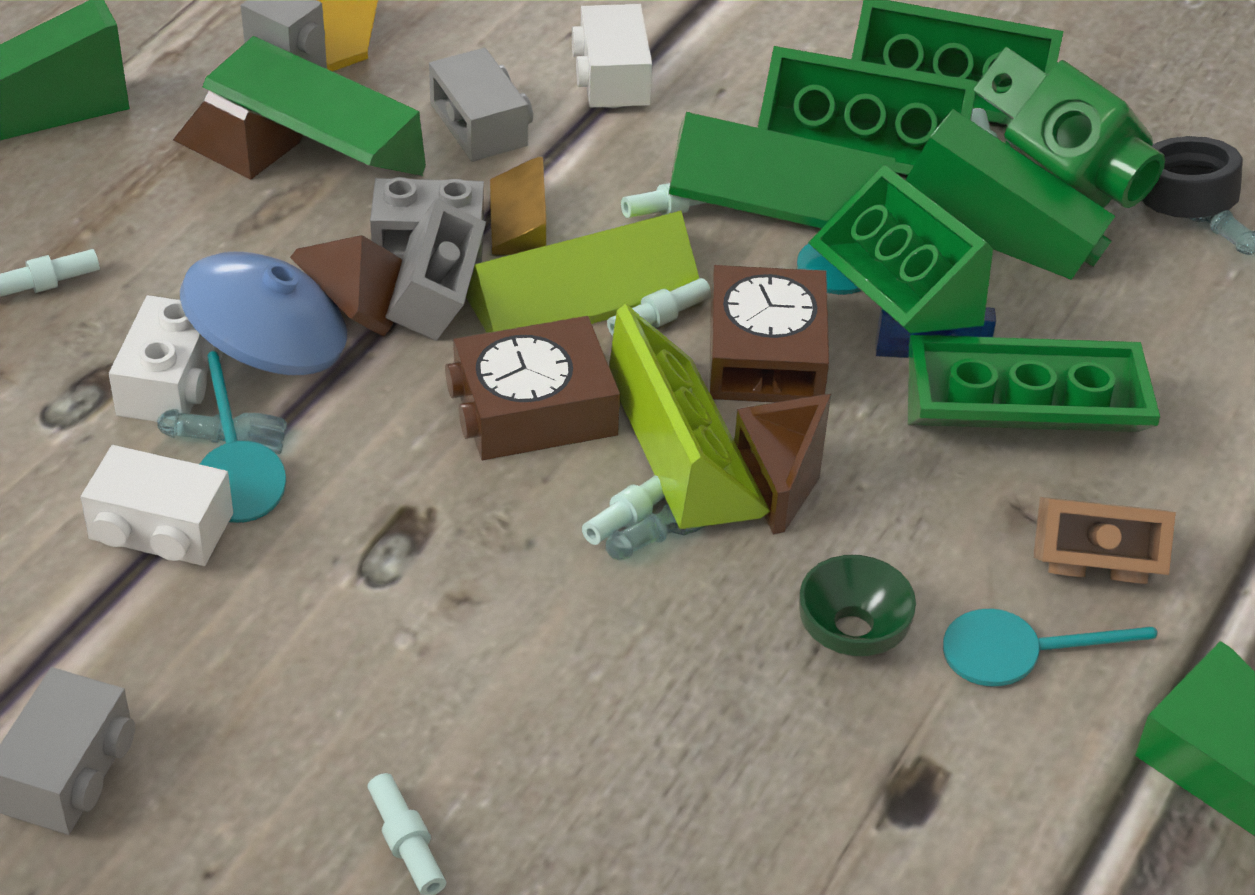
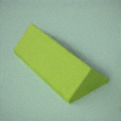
[466,211,700,333]
[609,303,770,529]

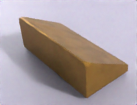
[490,157,546,255]

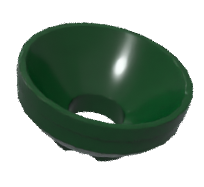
[799,555,916,656]

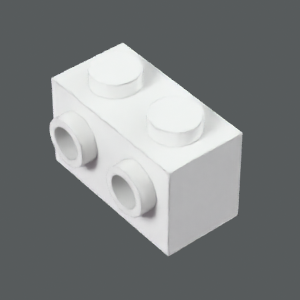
[572,4,652,108]
[109,295,223,426]
[80,445,233,566]

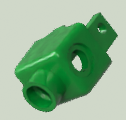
[973,47,1165,208]

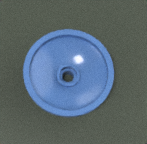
[180,251,347,375]

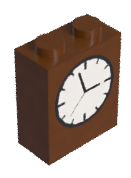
[709,265,829,403]
[445,316,620,461]

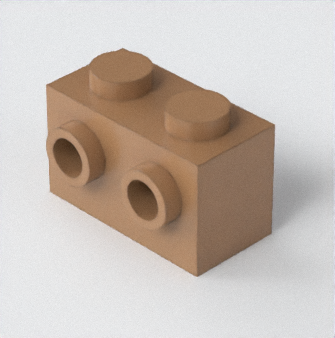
[1033,497,1176,584]

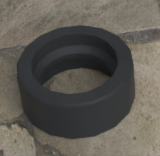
[1142,136,1243,218]

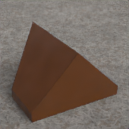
[173,91,303,180]
[290,235,403,337]
[734,394,831,535]

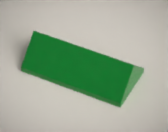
[851,0,1064,126]
[202,36,426,176]
[757,46,978,176]
[668,112,895,228]
[808,165,993,333]
[908,335,1160,432]

